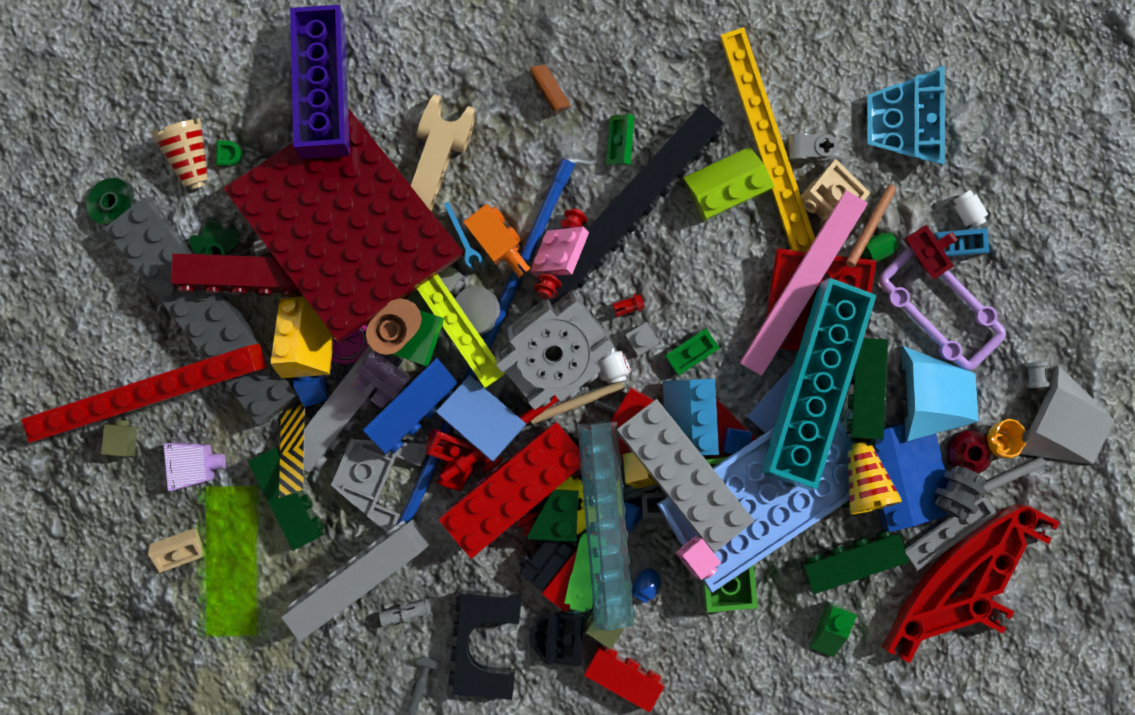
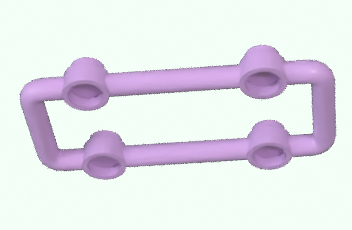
[879,247,1006,371]

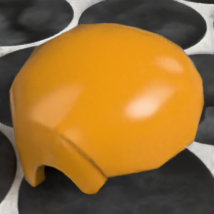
[987,419,1026,459]

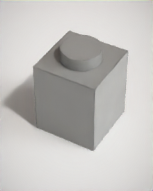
[624,322,659,357]

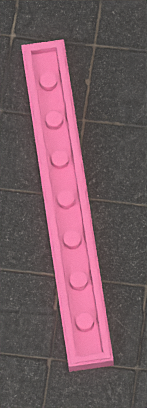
[740,190,868,376]

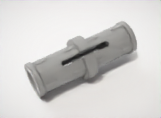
[379,599,432,628]

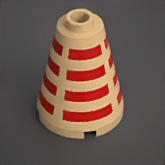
[151,118,208,190]

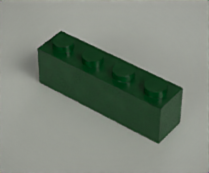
[846,338,888,443]
[248,447,325,551]
[800,530,909,594]

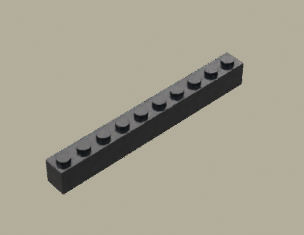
[538,103,724,305]

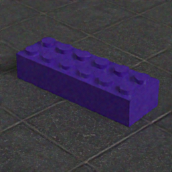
[290,5,350,159]

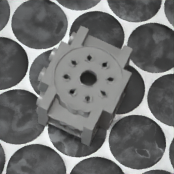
[494,290,614,410]

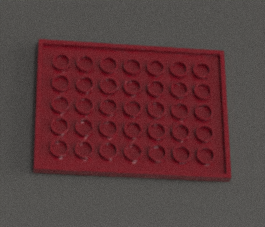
[223,108,464,343]

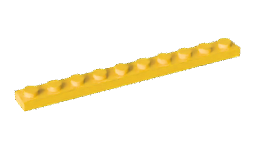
[719,27,815,252]

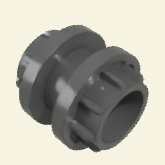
[934,466,987,520]

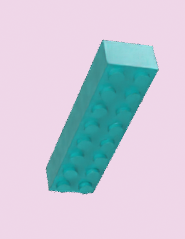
[760,278,876,490]

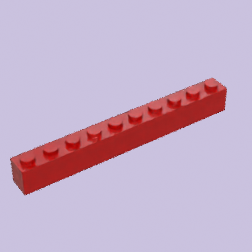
[21,344,267,443]

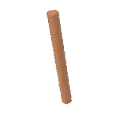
[846,185,897,267]

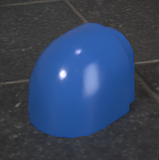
[612,502,643,531]
[631,568,661,603]

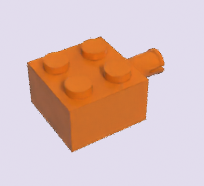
[463,203,531,278]

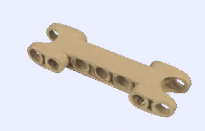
[411,94,476,211]

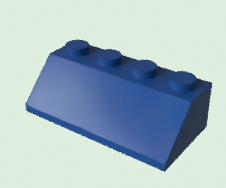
[363,358,457,455]

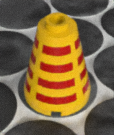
[847,442,902,515]

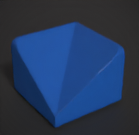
[722,427,753,454]

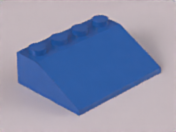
[866,422,949,532]

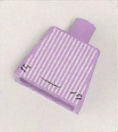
[164,442,226,491]

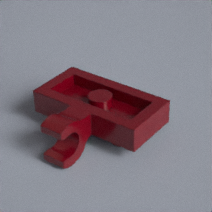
[903,224,958,281]

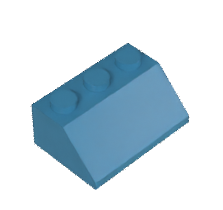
[662,378,719,455]

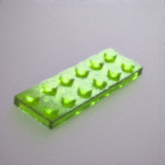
[205,485,259,636]

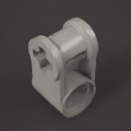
[789,133,838,162]

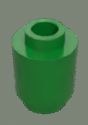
[861,232,899,263]

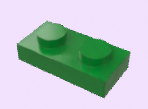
[606,114,635,166]
[665,328,720,376]

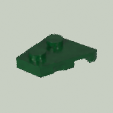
[528,489,579,541]

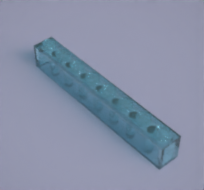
[578,422,635,631]

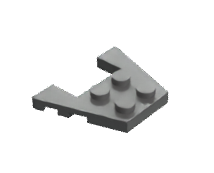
[331,439,426,533]

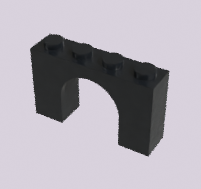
[448,590,522,700]

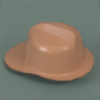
[366,299,421,355]

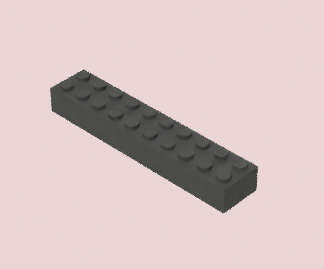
[104,198,299,425]

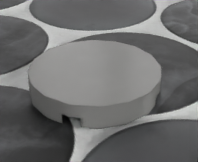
[455,286,500,335]

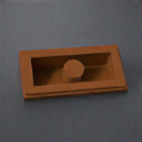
[530,65,571,115]

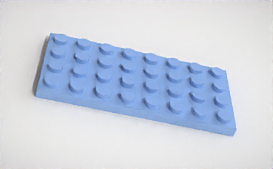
[657,420,853,592]

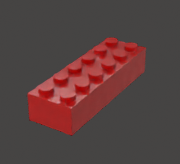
[438,421,589,559]

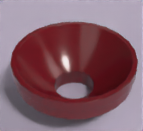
[947,430,993,474]

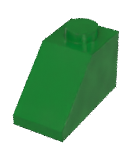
[809,601,857,657]

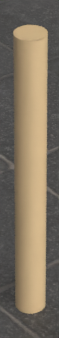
[531,381,625,424]

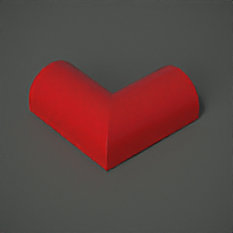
[425,429,476,492]

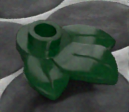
[190,218,239,256]

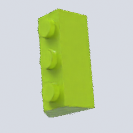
[683,147,774,222]

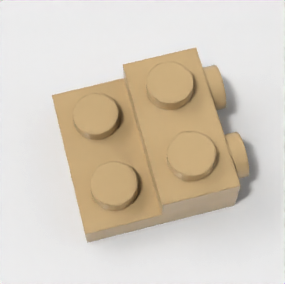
[800,159,870,226]

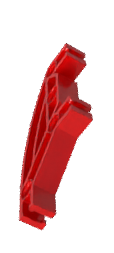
[881,504,1060,663]

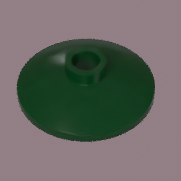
[86,178,133,225]

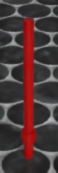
[439,395,559,483]

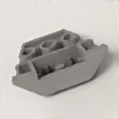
[1020,365,1115,464]

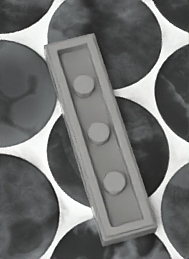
[904,496,998,572]

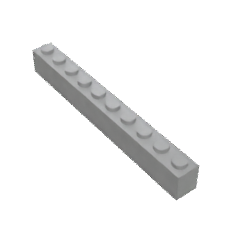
[304,266,465,473]

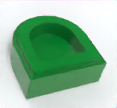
[216,140,243,167]

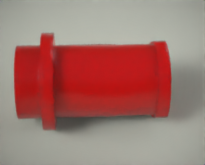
[613,294,645,318]

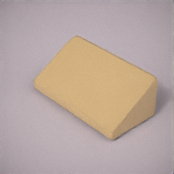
[148,528,206,573]

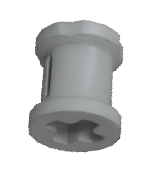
[1025,361,1050,388]

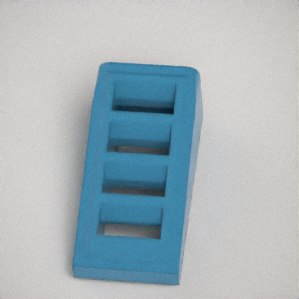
[936,228,989,256]

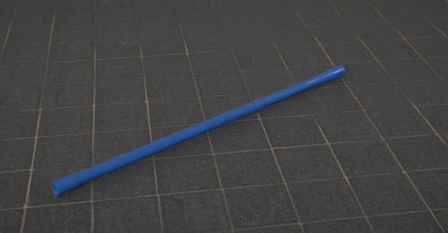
[395,158,575,526]

